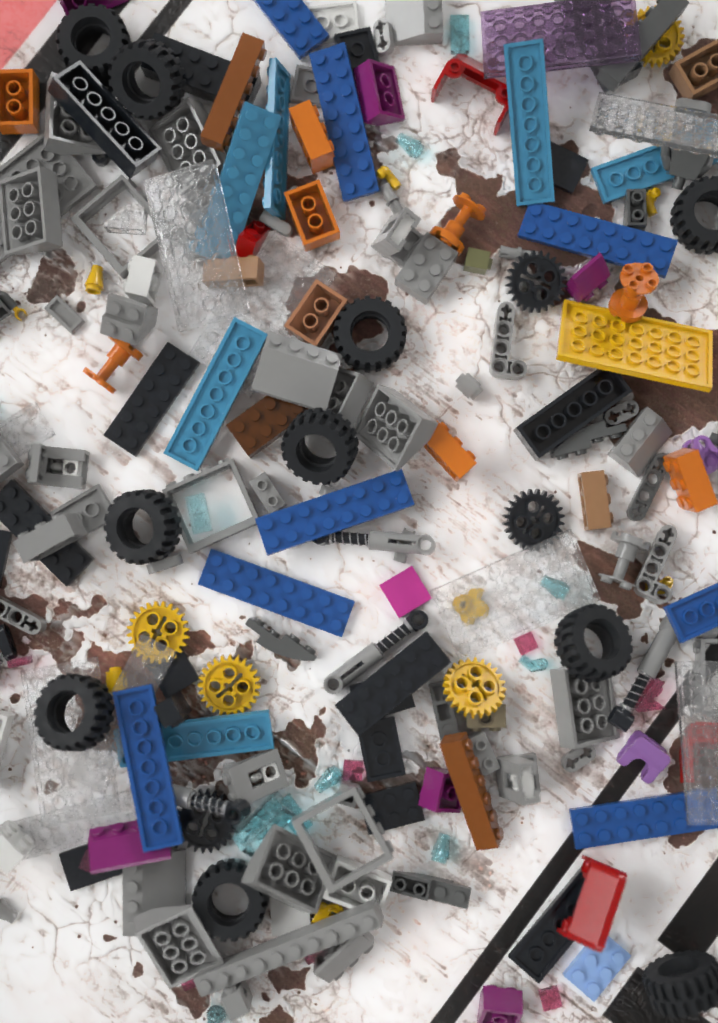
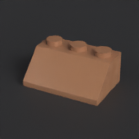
[284,279,348,347]

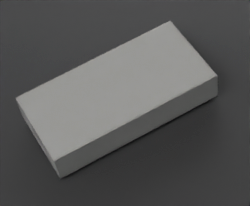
[44,295,86,335]

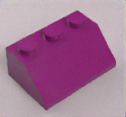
[353,59,405,126]

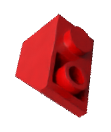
[234,220,270,257]

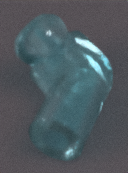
[518,654,548,672]

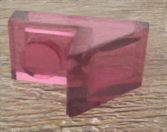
[634,677,665,712]

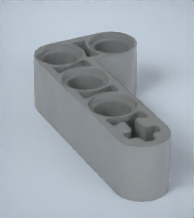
[489,301,527,381]
[633,525,678,605]
[0,595,47,635]

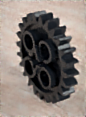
[505,250,567,313]
[502,489,565,551]
[178,788,236,854]

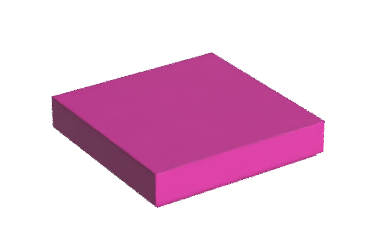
[379,566,432,618]

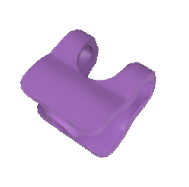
[682,435,718,475]
[616,730,671,784]

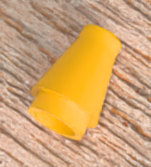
[84,265,103,295]

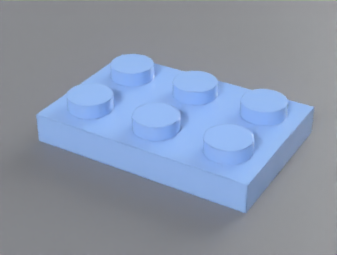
[562,936,631,1002]

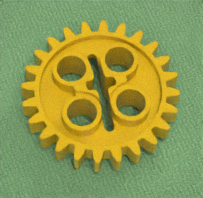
[624,5,685,68]
[126,601,190,664]
[197,653,261,716]
[442,657,506,719]

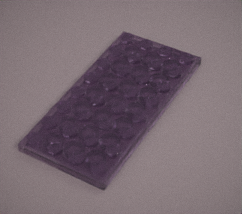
[480,0,642,79]

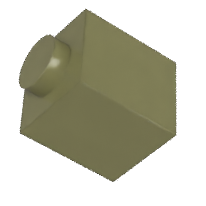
[463,247,493,275]

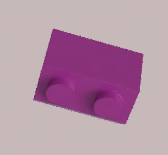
[564,252,611,303]
[418,767,461,813]
[477,985,523,1023]

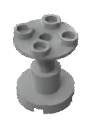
[598,531,651,591]

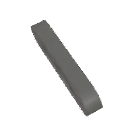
[626,453,667,521]

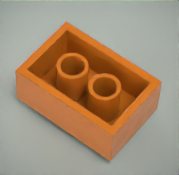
[0,69,40,135]
[288,99,335,174]
[284,179,340,252]
[423,420,477,482]
[663,448,718,513]

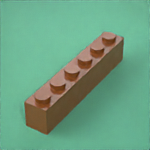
[200,32,267,152]
[439,732,504,851]

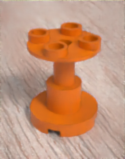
[429,192,486,256]
[608,262,659,323]
[82,336,143,394]

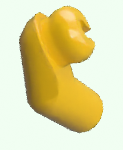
[377,166,402,191]
[646,187,661,217]

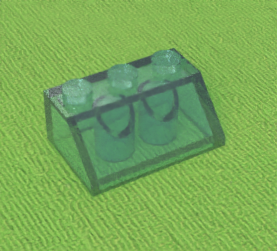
[233,791,296,857]

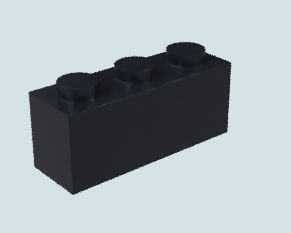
[153,691,192,729]

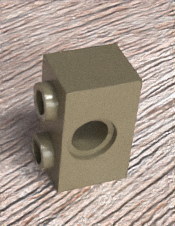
[465,702,506,731]

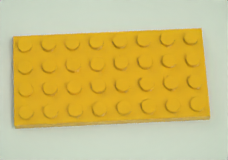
[556,299,713,393]

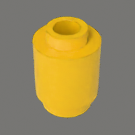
[105,667,126,695]

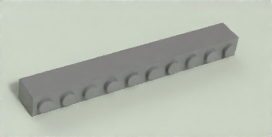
[193,899,384,997]

